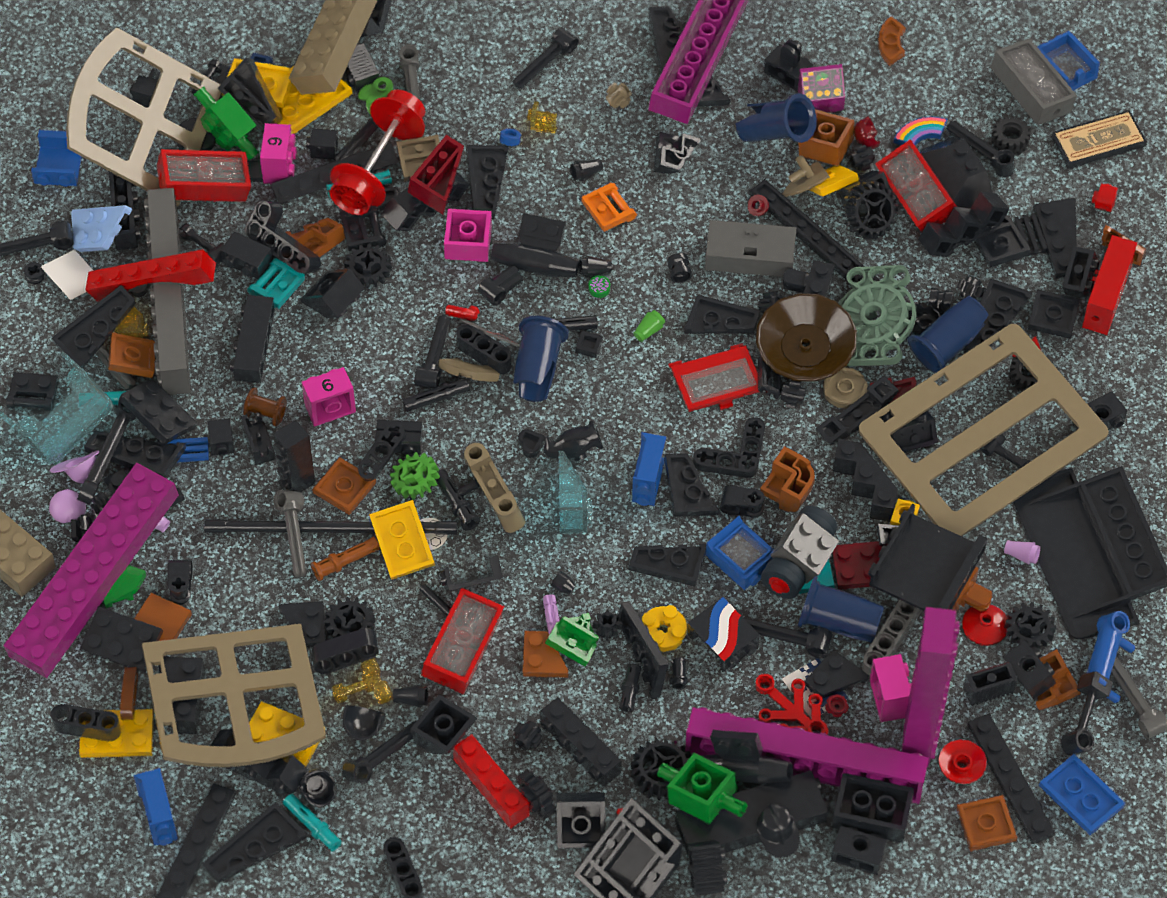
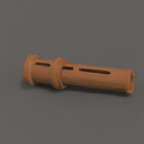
[311,536,380,581]

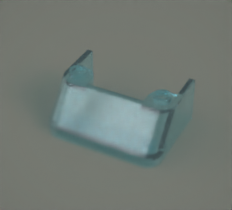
[0,351,113,464]

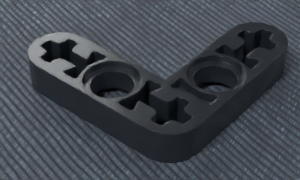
[693,417,765,478]

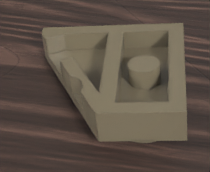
[396,135,440,182]

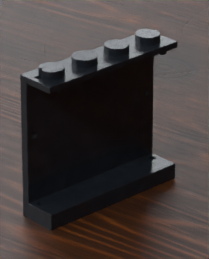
[868,504,988,611]

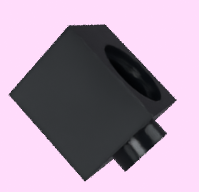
[306,128,339,160]
[207,418,234,456]

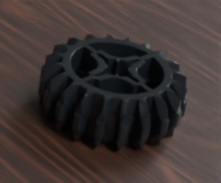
[841,181,899,239]
[630,737,691,801]

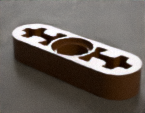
[120,667,138,720]

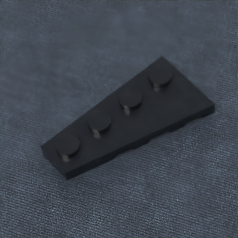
[1033,198,1077,279]
[51,285,136,372]
[84,430,186,478]

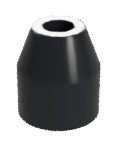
[551,571,576,594]

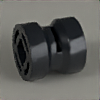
[667,253,692,283]
[928,287,953,312]

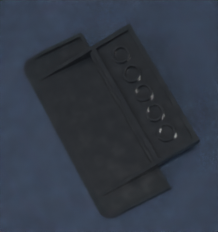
[1013,466,1167,639]

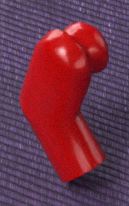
[445,305,480,321]

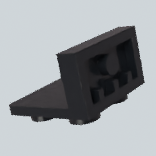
[880,411,938,452]

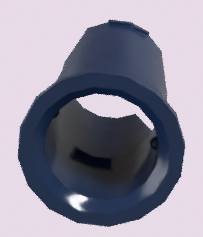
[735,93,817,143]
[908,296,989,374]
[513,316,569,402]
[798,576,884,643]

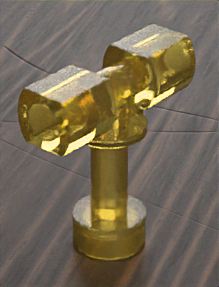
[331,658,393,704]

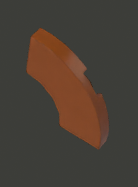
[878,16,906,66]

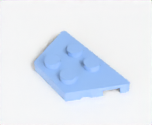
[71,205,132,252]

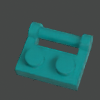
[247,258,305,309]

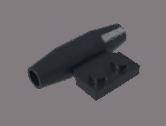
[491,213,580,278]
[700,730,793,784]

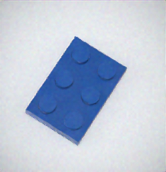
[1039,754,1125,836]

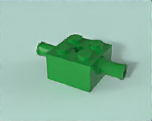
[193,86,260,160]
[657,753,747,824]

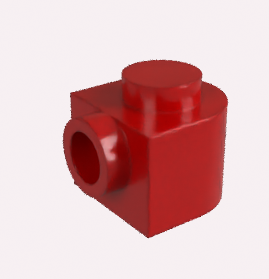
[1092,183,1118,212]

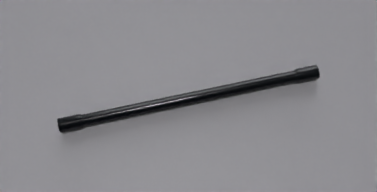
[204,519,457,535]

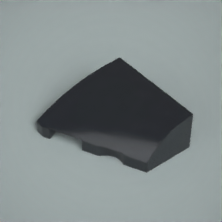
[654,131,700,174]

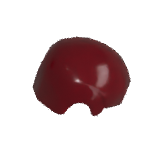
[854,115,880,150]

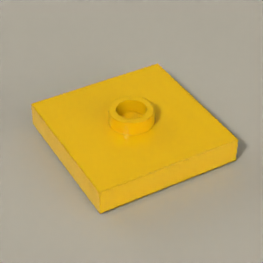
[809,165,859,197]

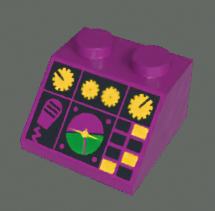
[798,64,845,112]

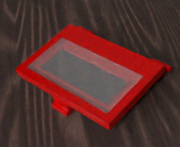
[668,343,759,412]

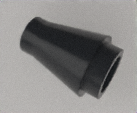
[570,158,603,181]
[579,255,612,277]
[392,684,429,708]

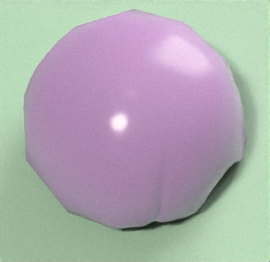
[49,489,86,523]

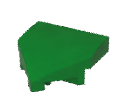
[103,565,146,608]
[545,613,599,667]

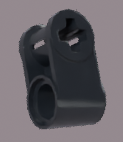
[720,485,764,518]
[168,560,193,605]

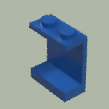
[31,130,82,187]

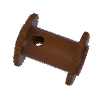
[243,387,287,427]

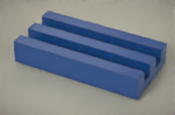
[167,437,209,463]

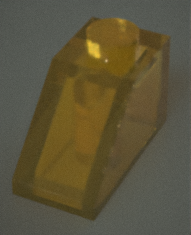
[114,307,149,339]

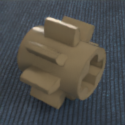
[606,82,632,109]

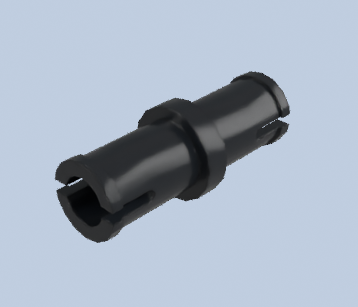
[619,663,642,712]

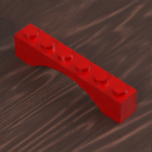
[85,249,216,302]

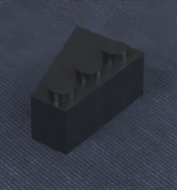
[217,57,283,133]
[158,656,205,734]

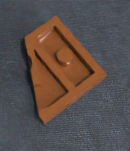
[523,631,568,678]

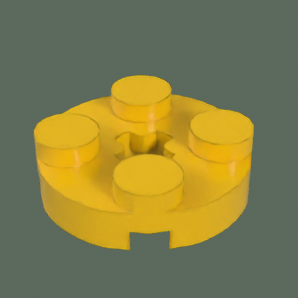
[642,605,687,652]

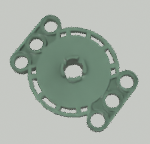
[839,265,917,367]

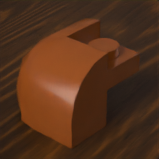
[760,446,815,512]

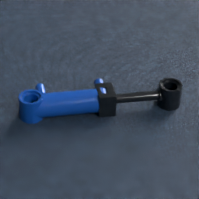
[1061,611,1135,756]

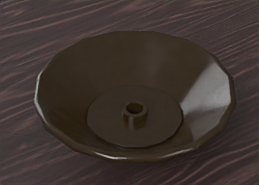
[756,293,857,382]

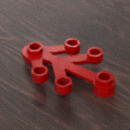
[755,674,828,735]

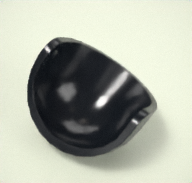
[342,705,386,741]

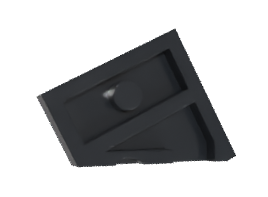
[279,601,326,648]

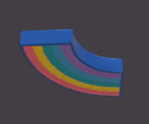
[893,117,947,146]

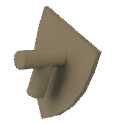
[783,155,830,197]

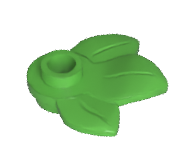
[358,77,394,115]

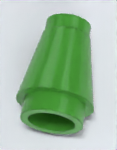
[633,310,665,342]

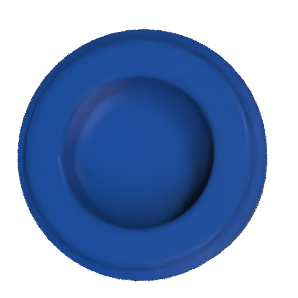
[499,129,521,146]

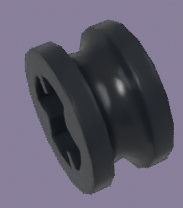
[24,262,45,284]

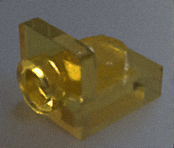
[527,101,557,134]

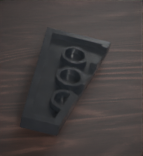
[466,145,509,219]
[962,278,1032,352]
[618,601,669,699]
[202,802,308,883]

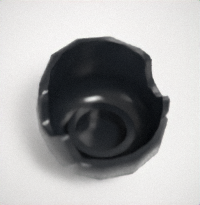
[908,302,940,334]
[300,769,337,807]

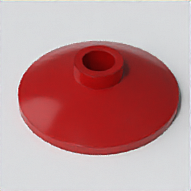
[962,604,1007,646]
[938,740,987,784]

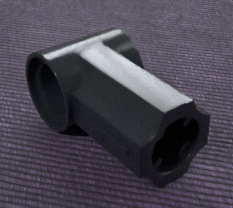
[478,266,523,306]

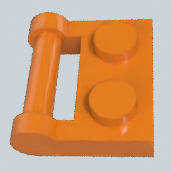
[582,183,637,232]

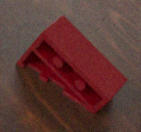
[407,135,464,215]

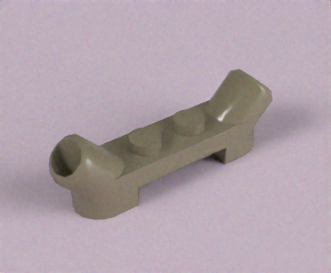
[464,443,526,533]

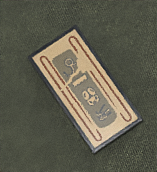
[1051,110,1147,169]

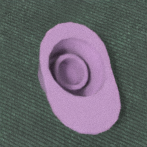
[50,451,99,484]

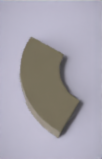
[438,358,500,382]

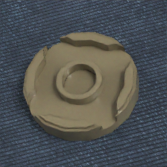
[823,367,868,409]

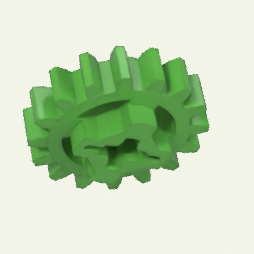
[390,452,440,500]

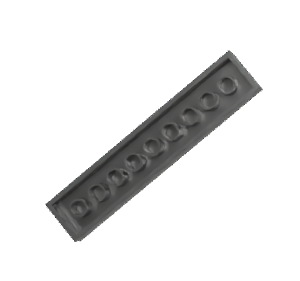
[144,188,191,395]

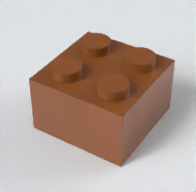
[799,109,854,166]

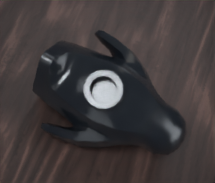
[544,421,604,461]

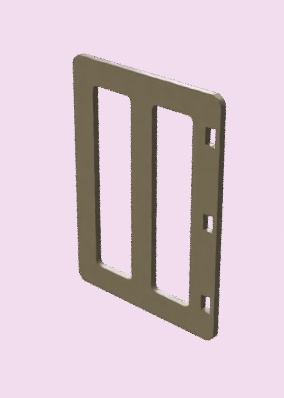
[859,324,1109,536]

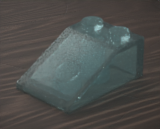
[559,451,592,533]

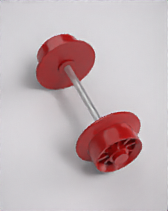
[329,90,425,215]

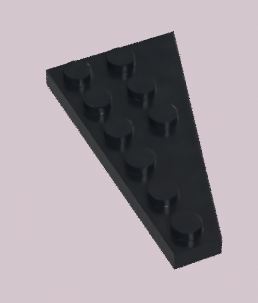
[648,6,730,107]

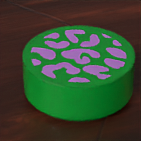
[589,276,610,298]

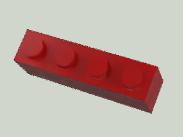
[453,734,530,829]

